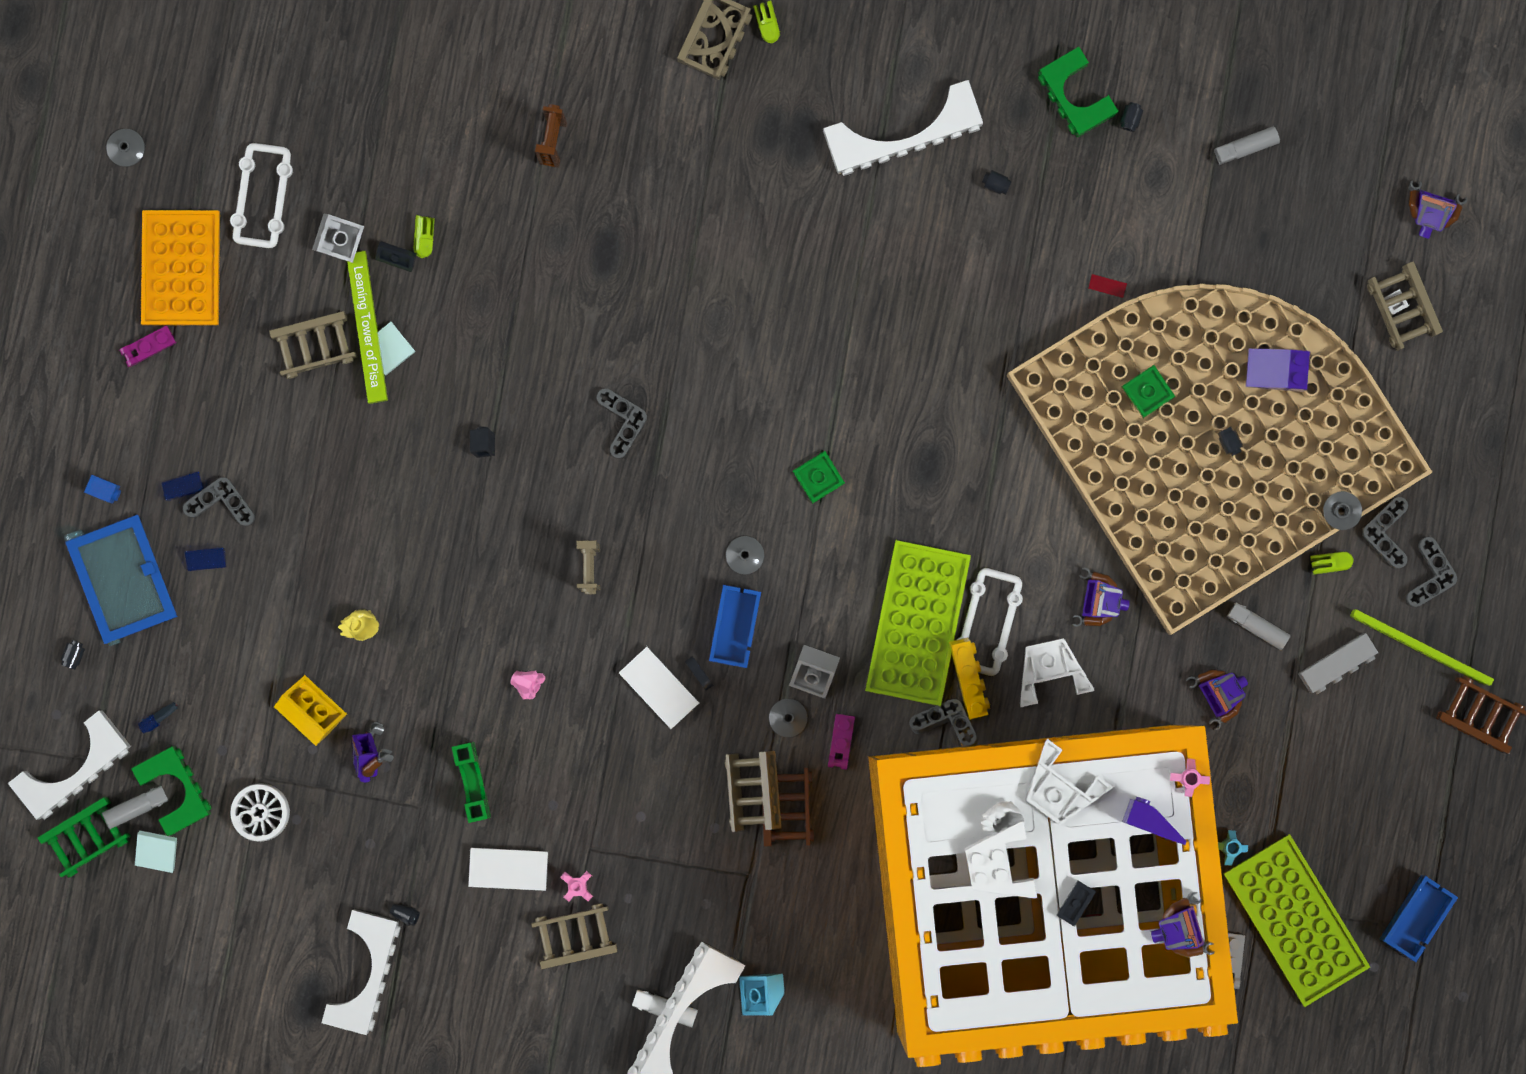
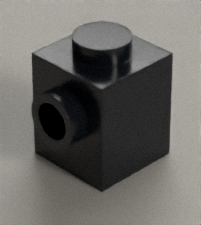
[470,427,495,458]

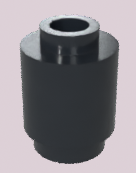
[1120,102,1144,132]
[982,170,1012,195]
[1218,426,1244,456]
[61,640,85,670]

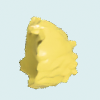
[338,610,379,641]

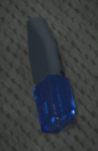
[138,702,178,734]

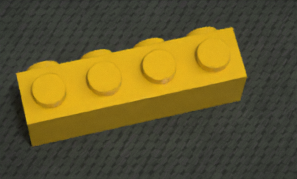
[949,637,990,719]

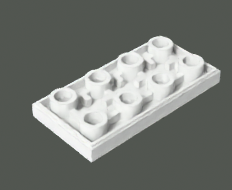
[619,647,699,729]
[469,848,548,891]

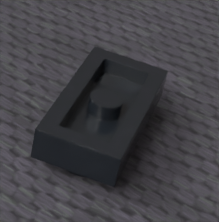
[375,241,417,272]
[1056,880,1096,927]

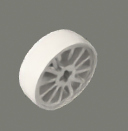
[230,783,290,842]

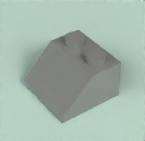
[312,214,364,263]
[789,645,840,698]

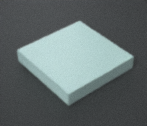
[378,322,415,375]
[135,831,177,873]

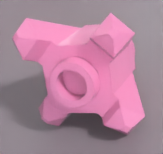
[511,671,545,700]
[1170,758,1210,797]
[561,871,593,902]

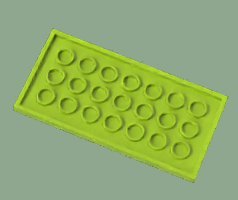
[865,540,971,706]
[1223,834,1370,1007]

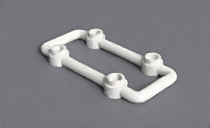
[230,143,293,248]
[957,568,1023,676]

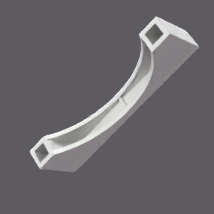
[823,80,983,176]
[628,942,745,1074]

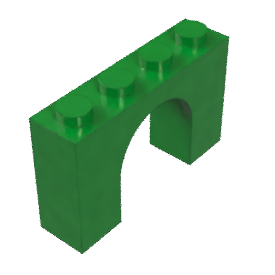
[1038,47,1118,138]
[452,742,491,823]
[131,746,212,836]

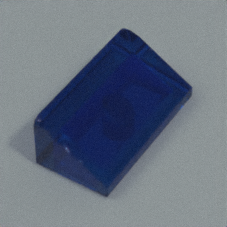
[162,472,204,501]
[185,548,227,571]

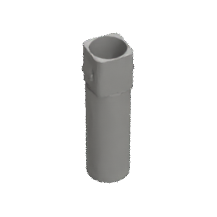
[1214,126,1280,165]
[1226,602,1290,650]
[102,786,168,830]

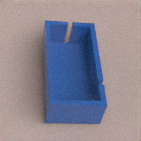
[709,585,761,668]
[1379,875,1458,962]

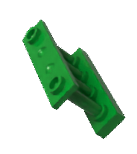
[38,797,131,878]

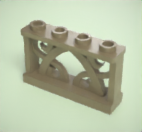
[677,0,753,80]

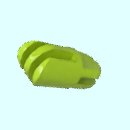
[753,0,780,43]
[413,215,435,258]
[1310,552,1354,575]

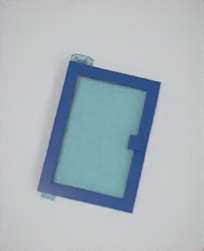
[64,515,178,646]

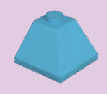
[739,974,784,1015]

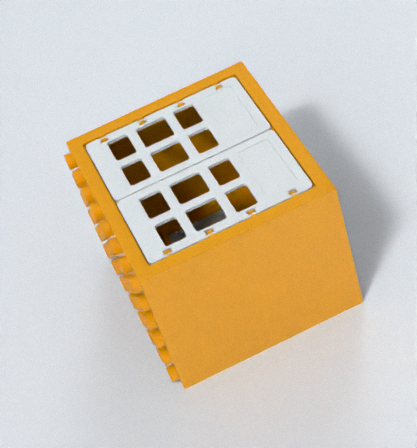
[868,725,1238,1067]

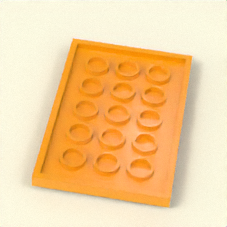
[141,210,220,325]

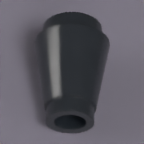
[390,904,420,926]

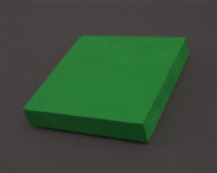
[1121,365,1176,418]
[793,451,845,504]

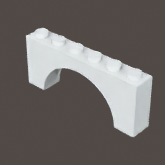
[8,711,131,820]
[322,909,401,1035]

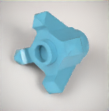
[1218,830,1248,866]

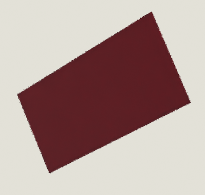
[1088,274,1127,298]

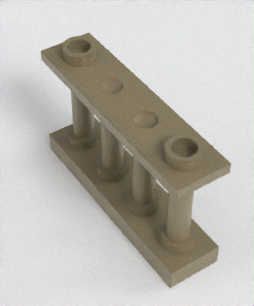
[1367,261,1443,351]
[269,311,357,379]
[577,541,600,594]
[725,751,781,832]
[532,903,618,969]

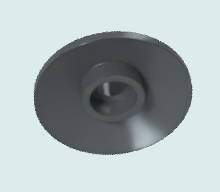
[106,129,145,167]
[1323,491,1362,530]
[726,536,764,574]
[769,699,807,737]

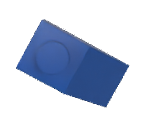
[84,475,121,504]

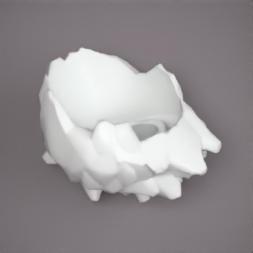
[981,801,1024,833]

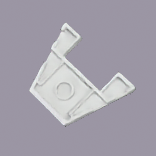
[1020,639,1094,707]
[1026,739,1113,825]
[965,819,1037,898]

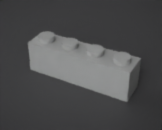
[1298,633,1378,694]

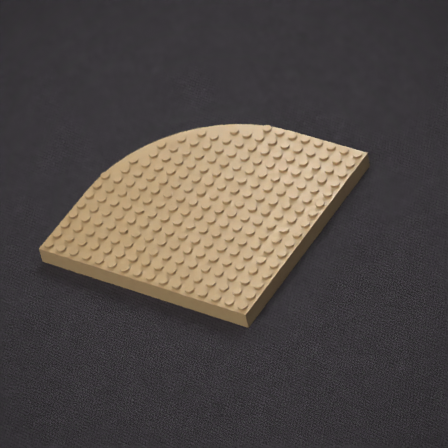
[1006,284,1432,635]

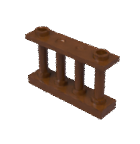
[535,104,567,168]
[1436,676,1526,754]
[762,767,814,847]

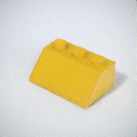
[274,675,347,746]

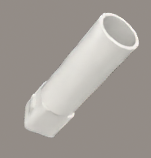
[632,990,698,1028]

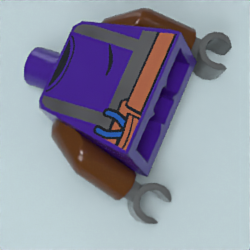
[1409,180,1467,239]
[1072,568,1129,627]
[1186,670,1248,730]
[352,722,394,782]
[1151,892,1215,957]

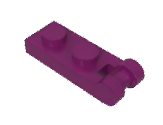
[119,325,177,367]
[828,714,855,770]

